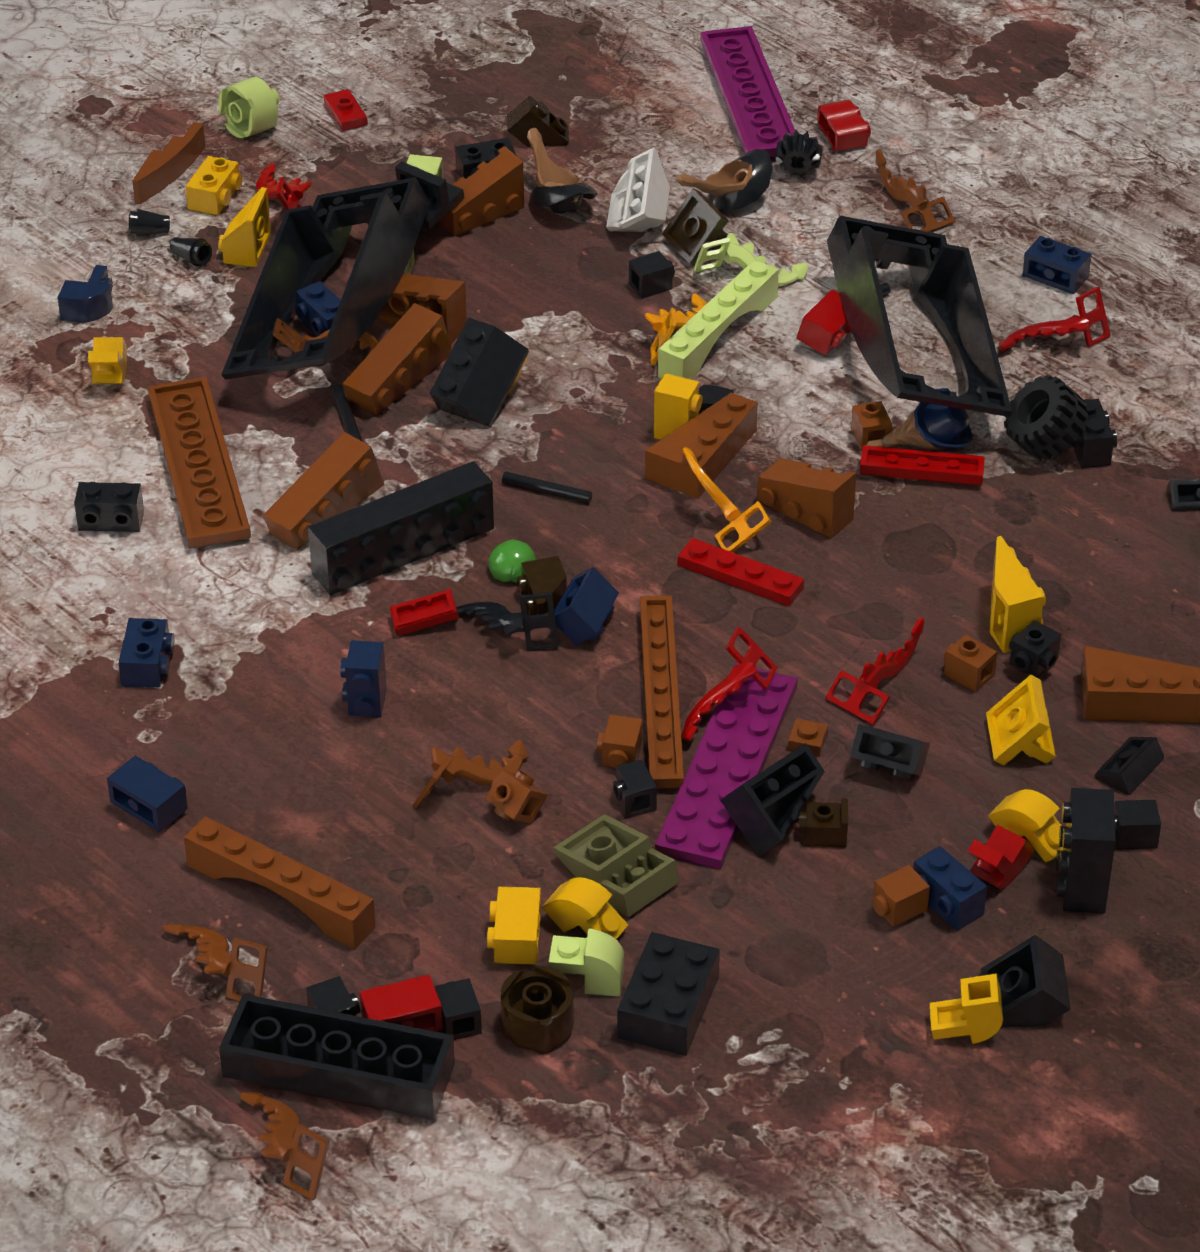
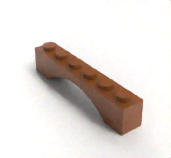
[184,816,376,950]

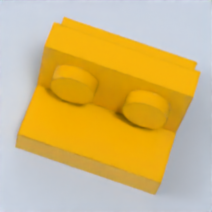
[986,675,1056,766]

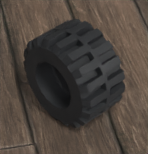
[1004,375,1088,460]

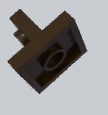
[662,188,728,266]

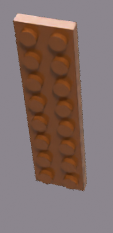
[147,377,251,549]

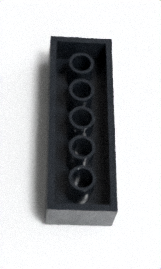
[308,461,494,596]
[219,994,455,1120]

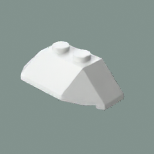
[606,148,670,232]

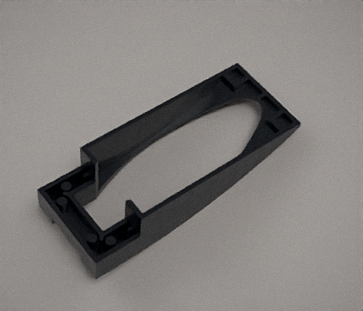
[221,177,430,380]
[827,215,1012,417]

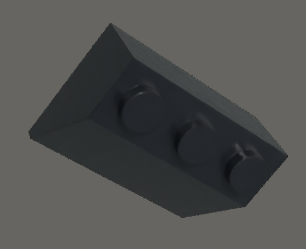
[429,318,529,427]

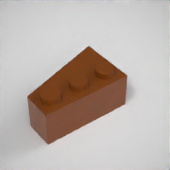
[439,146,524,236]
[757,458,856,539]

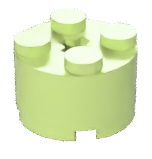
[218,76,280,139]

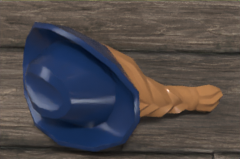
[866,388,973,450]

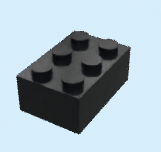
[1056,788,1116,913]
[617,932,720,1056]

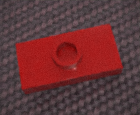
[323,89,368,131]
[389,589,459,637]

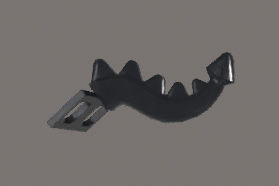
[456,592,559,651]

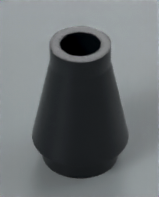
[128,209,170,237]
[169,237,212,266]

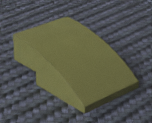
[553,814,679,917]

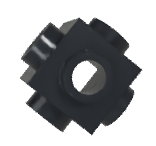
[1009,620,1061,678]

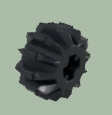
[775,130,823,178]

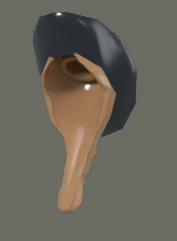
[527,128,598,214]
[676,148,773,210]

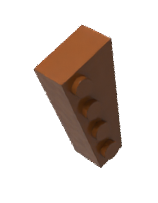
[376,273,467,344]
[343,303,452,416]
[645,393,758,499]
[263,432,384,550]
[1081,645,1200,723]

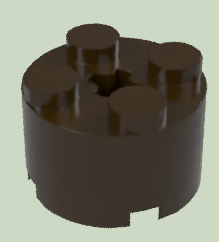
[501,966,574,1054]

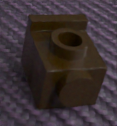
[799,798,848,847]

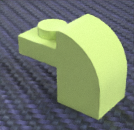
[549,929,624,997]

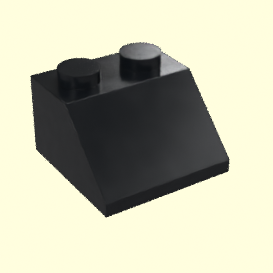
[981,935,1071,1027]

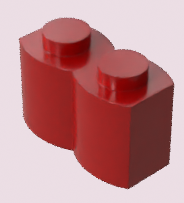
[817,99,871,152]

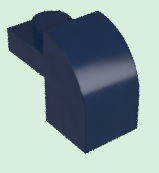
[57,265,113,322]

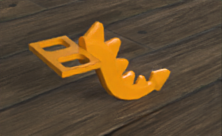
[645,293,707,366]
[683,447,772,552]

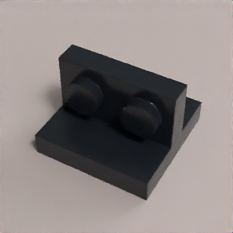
[395,161,464,230]

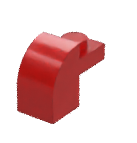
[968,824,1035,889]

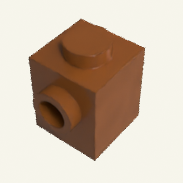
[851,401,892,451]
[944,634,997,692]
[597,715,643,768]
[872,865,930,927]

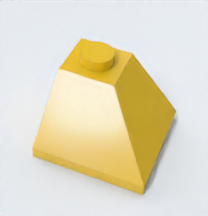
[218,187,271,267]

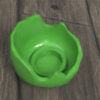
[488,539,537,583]

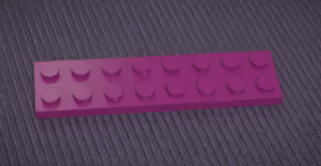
[700,26,795,157]
[655,664,798,870]

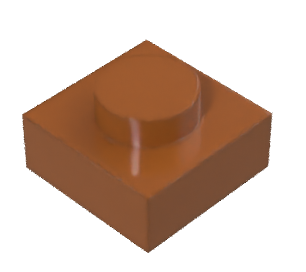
[787,718,828,756]

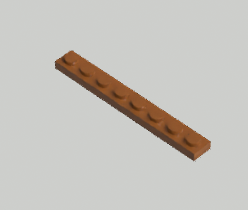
[640,595,684,789]

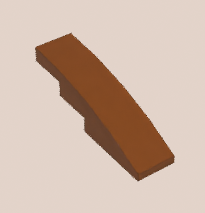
[132,122,206,204]

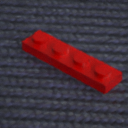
[859,445,985,485]
[677,538,804,607]

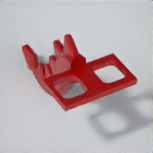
[256,163,312,210]
[999,287,1111,351]
[825,617,925,725]
[681,626,778,742]

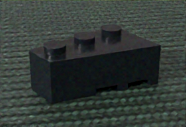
[720,743,825,857]

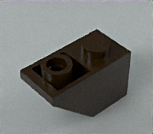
[507,95,569,146]
[517,556,567,615]

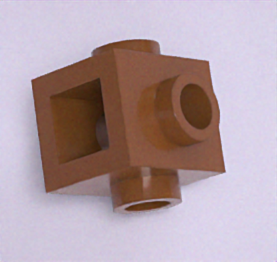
[485,769,548,824]

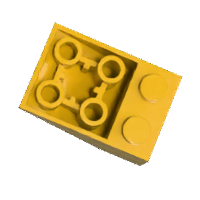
[990,536,1046,653]

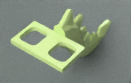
[693,233,808,287]

